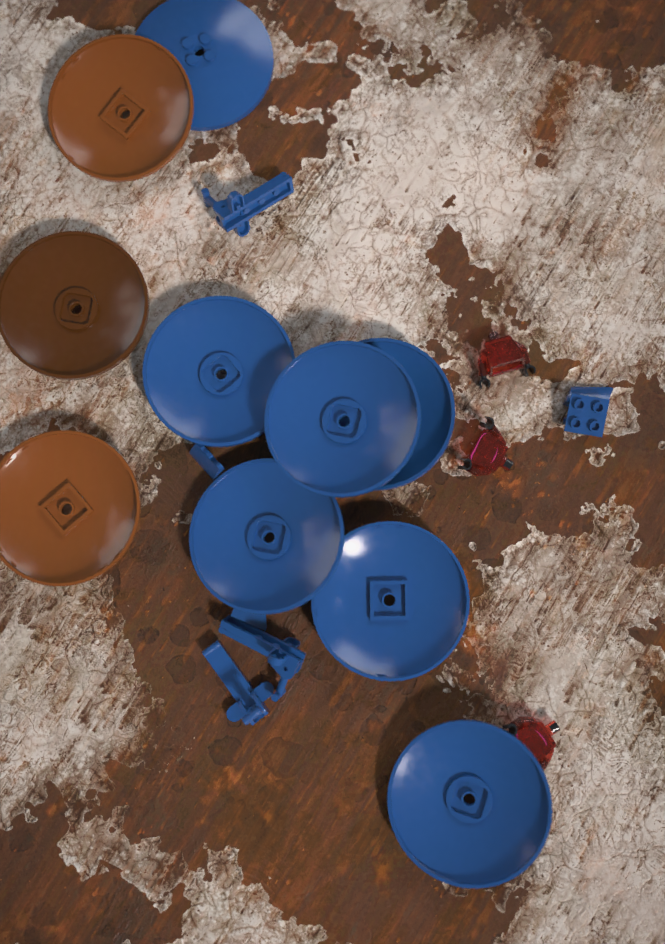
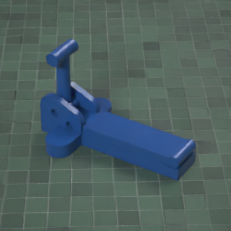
[201,172,294,237]
[218,614,307,702]
[202,640,274,725]

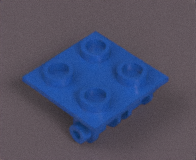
[563,393,610,437]

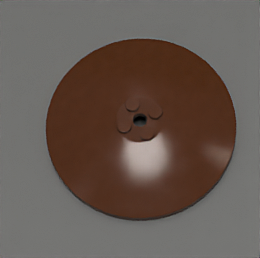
[0,231,149,380]

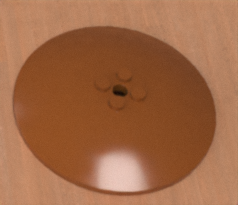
[48,34,194,182]
[0,430,141,586]

